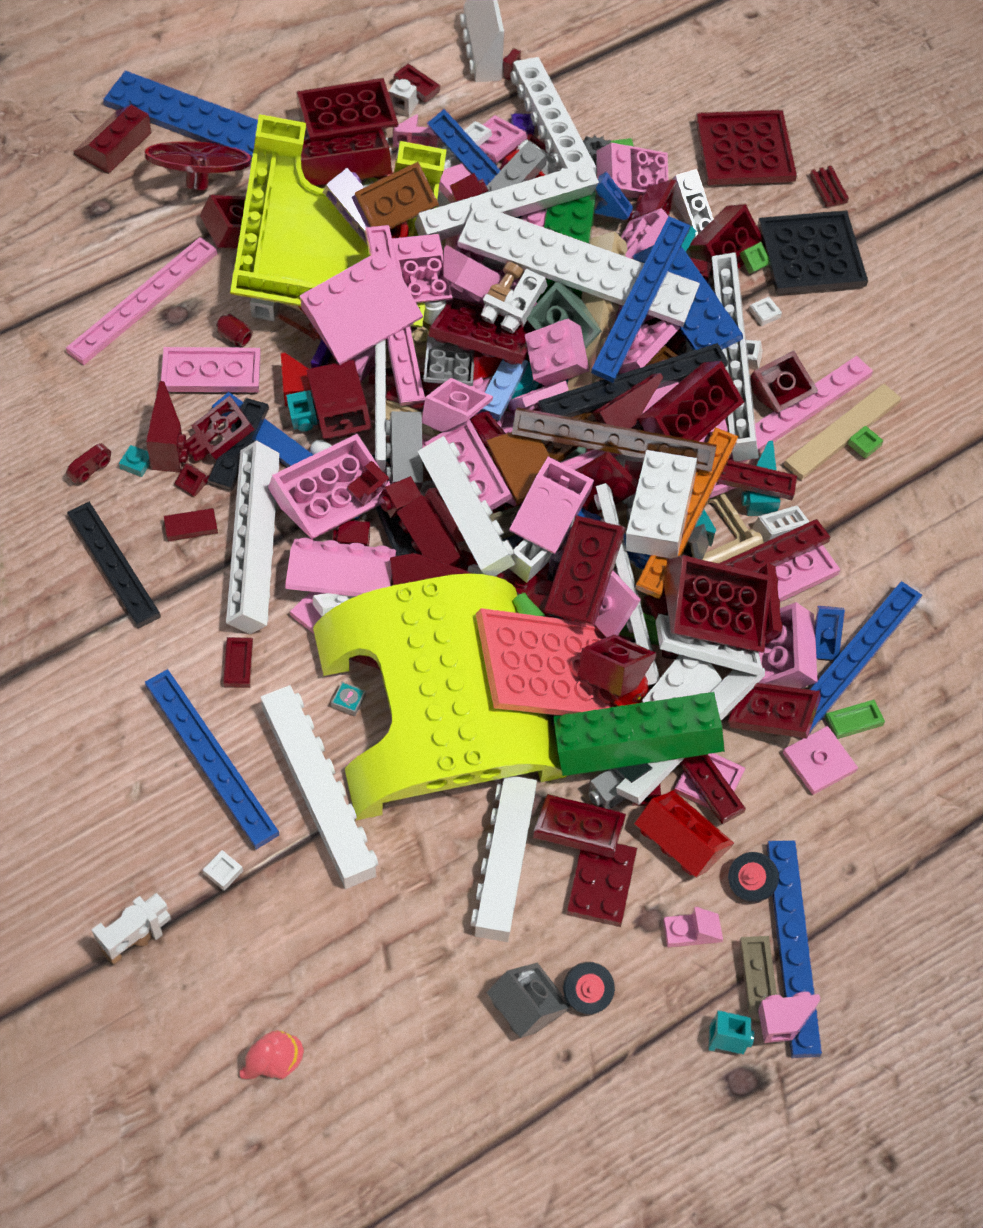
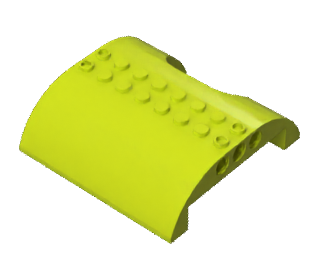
[230,114,446,328]
[313,574,567,820]

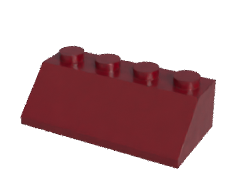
[638,361,744,441]

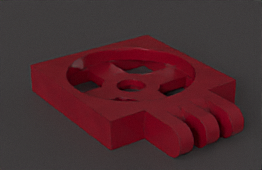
[185,396,255,461]

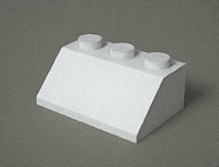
[642,655,722,703]

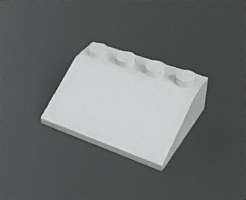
[460,0,504,83]

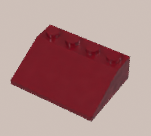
[296,78,399,141]
[301,129,393,187]
[664,555,773,653]

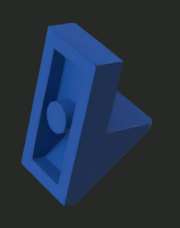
[594,171,633,220]
[815,606,845,660]

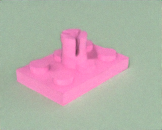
[618,320,680,374]

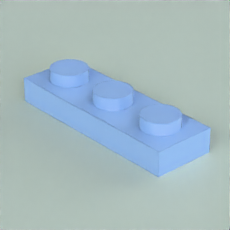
[478,359,528,421]

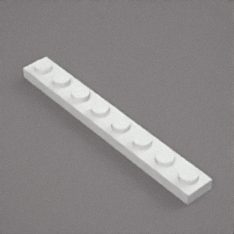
[594,483,660,688]

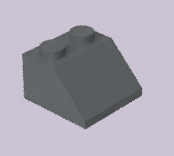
[486,963,571,1038]

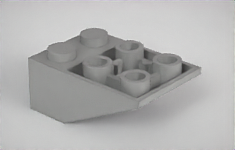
[423,336,475,386]

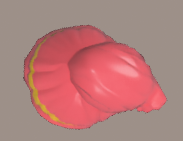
[239,1030,304,1079]

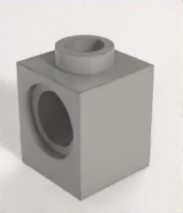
[588,769,626,809]

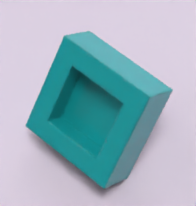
[119,445,150,477]

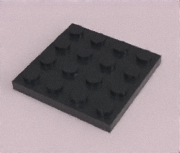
[758,210,868,294]

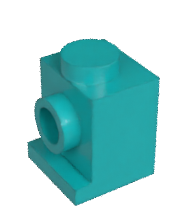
[286,390,318,432]
[708,1010,755,1055]

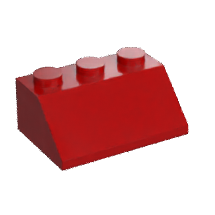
[634,790,734,878]

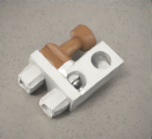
[481,261,547,334]
[92,893,171,966]

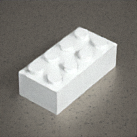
[626,450,697,558]

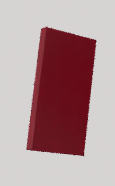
[543,515,626,627]

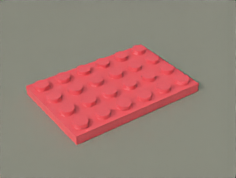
[476,608,617,715]

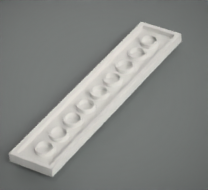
[458,203,700,327]

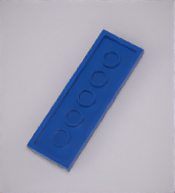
[632,245,743,350]

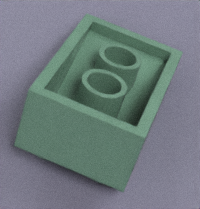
[527,282,602,349]

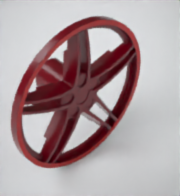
[145,141,251,190]

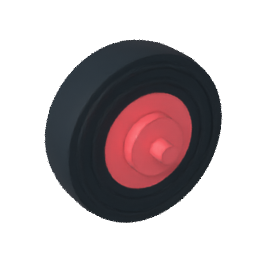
[728,852,779,903]
[563,962,615,1014]

